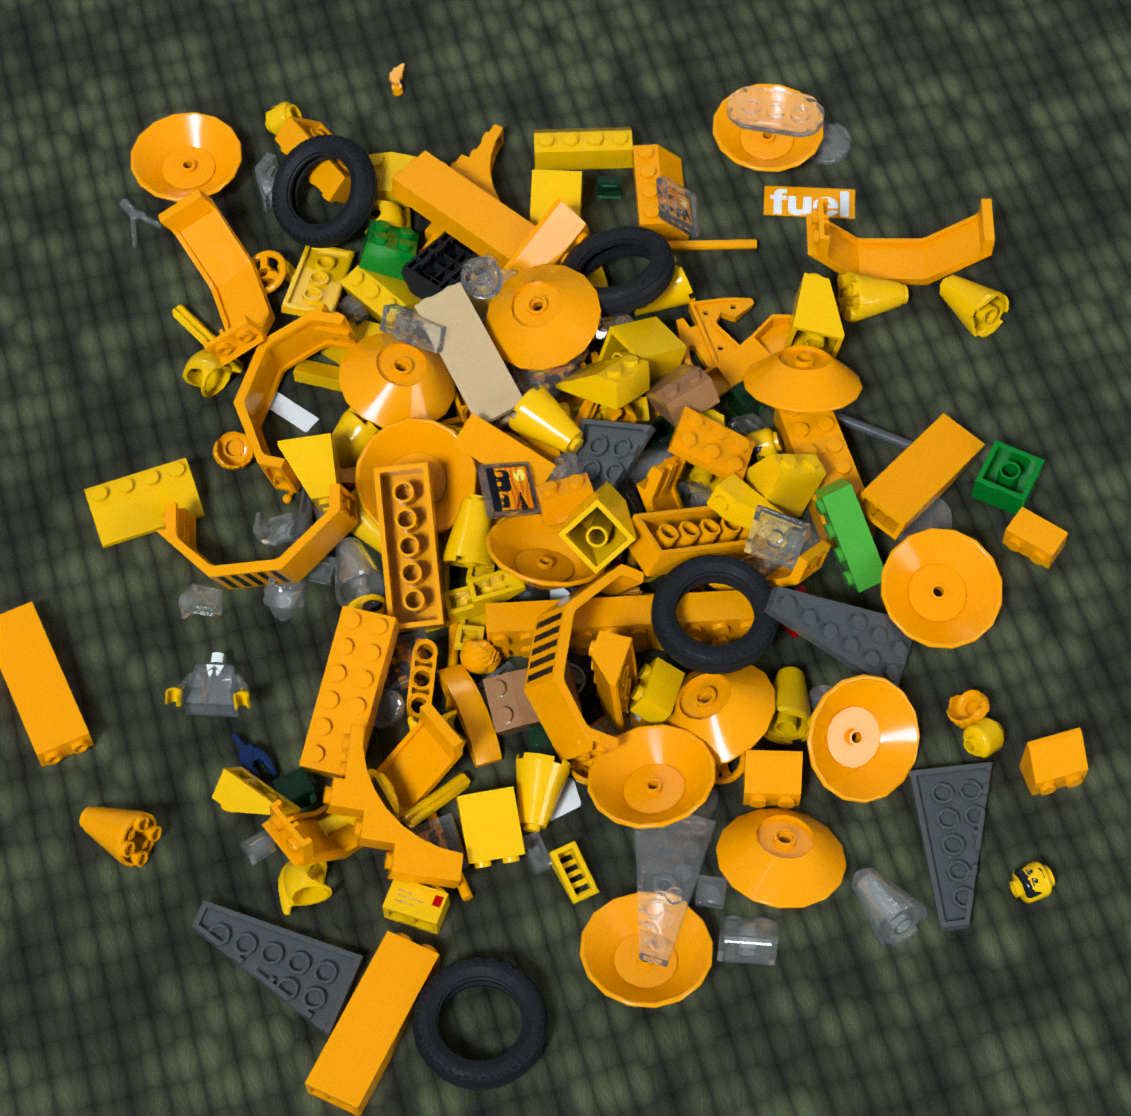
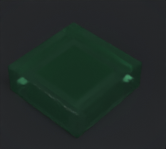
[597,176,622,199]

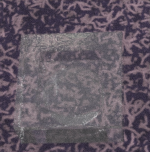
[695,875,727,909]

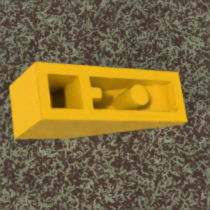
[706,473,795,543]
[212,767,301,815]

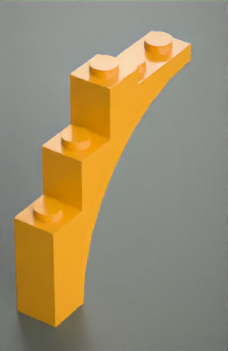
[450,124,504,201]
[323,725,463,889]

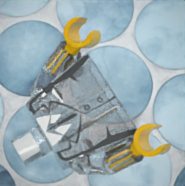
[165,652,251,717]

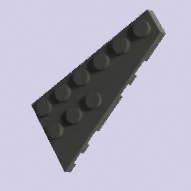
[564,418,656,492]
[764,586,913,687]
[908,762,992,932]
[192,900,364,1037]

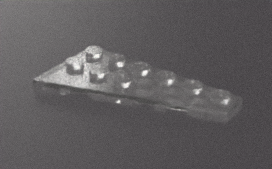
[635,815,716,967]

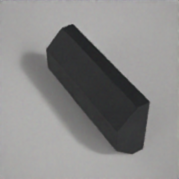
[401,232,487,300]

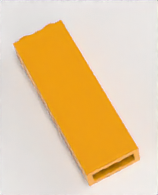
[392,150,536,270]
[858,413,985,541]
[0,601,94,767]
[305,931,441,1116]

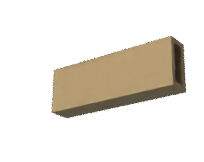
[414,282,522,429]

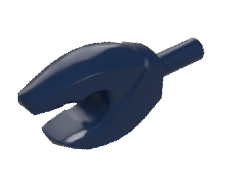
[231,732,277,779]

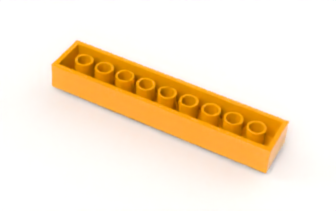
[485,590,754,660]

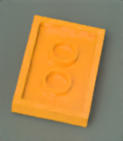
[667,406,755,480]

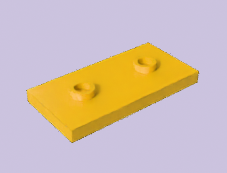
[281,246,355,316]

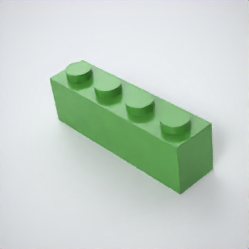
[814,478,883,593]

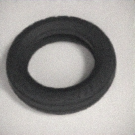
[272,135,378,248]
[562,226,675,317]
[651,554,779,674]
[413,957,549,1090]

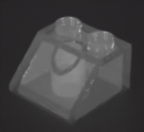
[744,504,811,570]
[717,915,778,965]

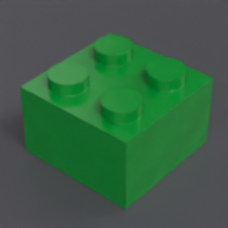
[359,219,419,281]
[971,440,1045,515]

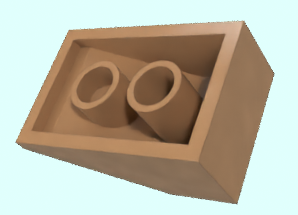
[641,365,720,427]
[483,660,583,737]

